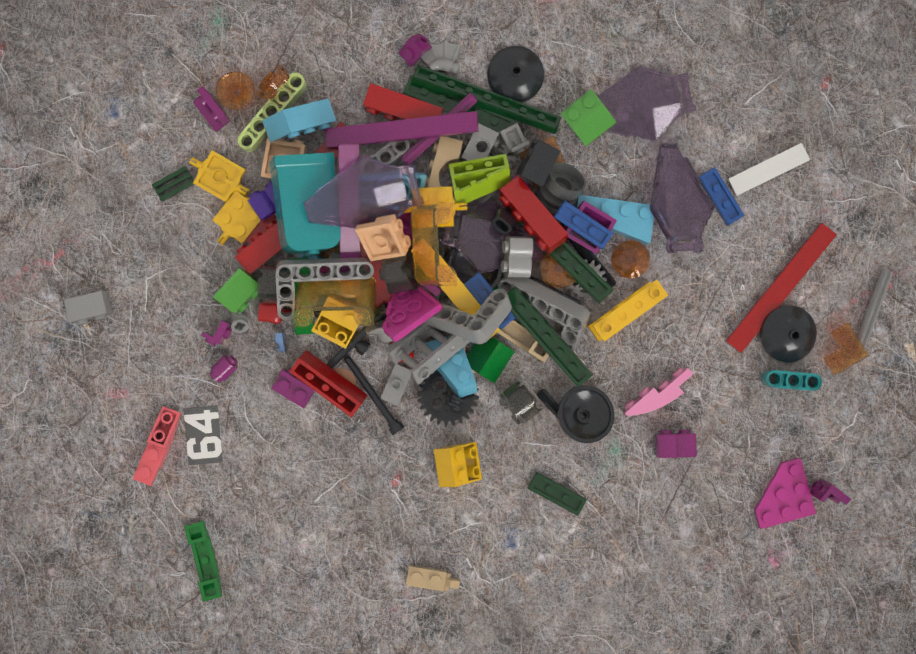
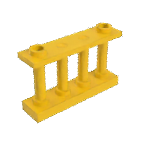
[587,279,668,342]

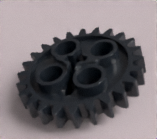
[417,370,479,427]

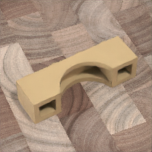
[424,136,463,188]
[497,320,549,362]

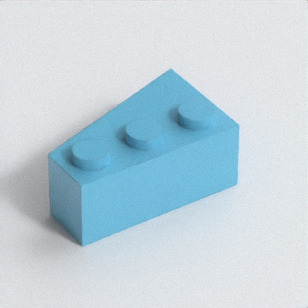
[262,99,336,143]
[424,334,477,398]

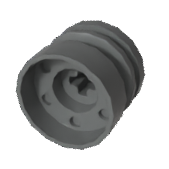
[535,162,586,214]

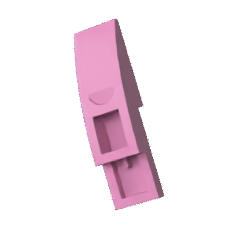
[622,368,693,416]

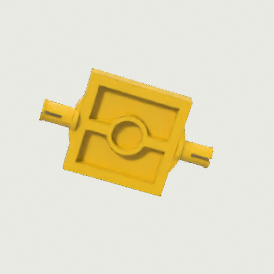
[189,150,250,202]
[400,187,467,228]
[213,190,260,245]

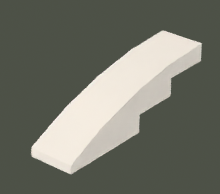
[729,143,810,196]

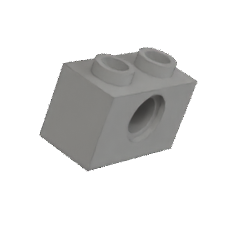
[461,123,500,161]

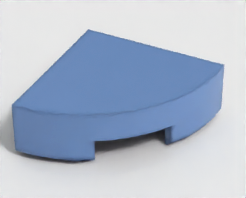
[275,333,286,352]

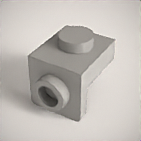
[499,123,530,154]

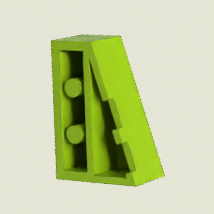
[449,154,511,203]

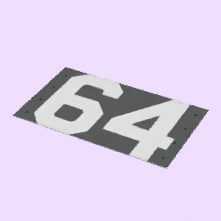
[184,405,223,465]

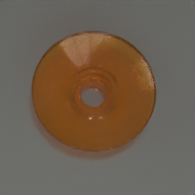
[216,71,255,110]
[611,241,650,279]

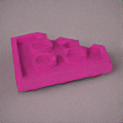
[382,277,443,343]
[754,458,816,529]

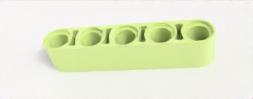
[238,73,307,152]

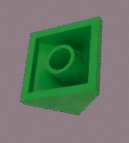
[467,337,515,384]

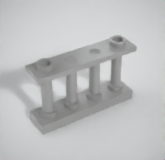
[385,302,471,385]

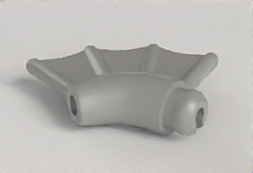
[421,41,461,74]

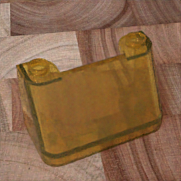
[411,203,457,286]
[293,277,377,327]

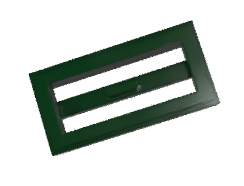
[152,166,194,202]

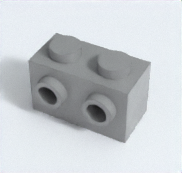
[64,291,113,325]

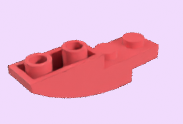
[132,406,181,486]

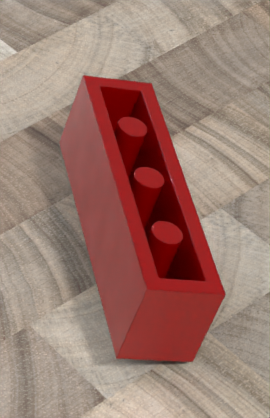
[363,83,443,121]
[499,176,568,254]
[235,219,282,275]
[289,350,368,418]

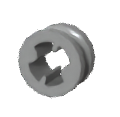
[231,314,249,333]

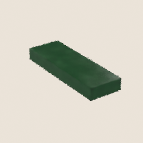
[527,471,587,516]

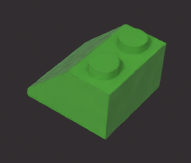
[560,89,617,147]
[213,268,263,314]

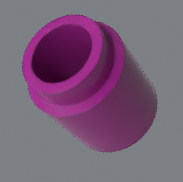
[209,355,238,383]

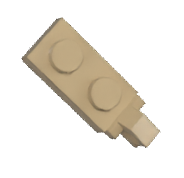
[406,565,460,592]

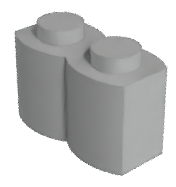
[501,236,533,278]

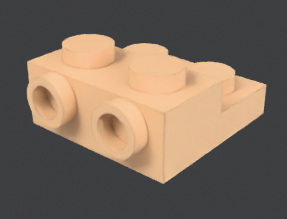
[261,138,307,179]
[355,214,411,261]

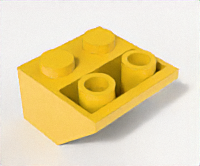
[311,292,365,349]
[433,442,482,487]

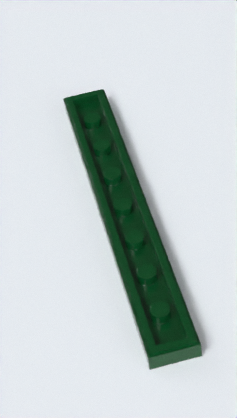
[411,65,561,134]

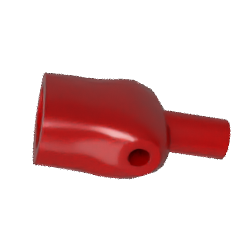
[258,301,291,324]

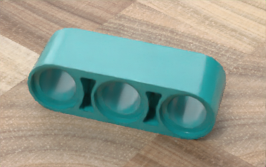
[761,370,822,391]

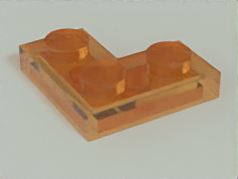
[824,322,870,375]

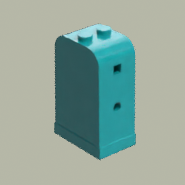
[269,152,341,257]

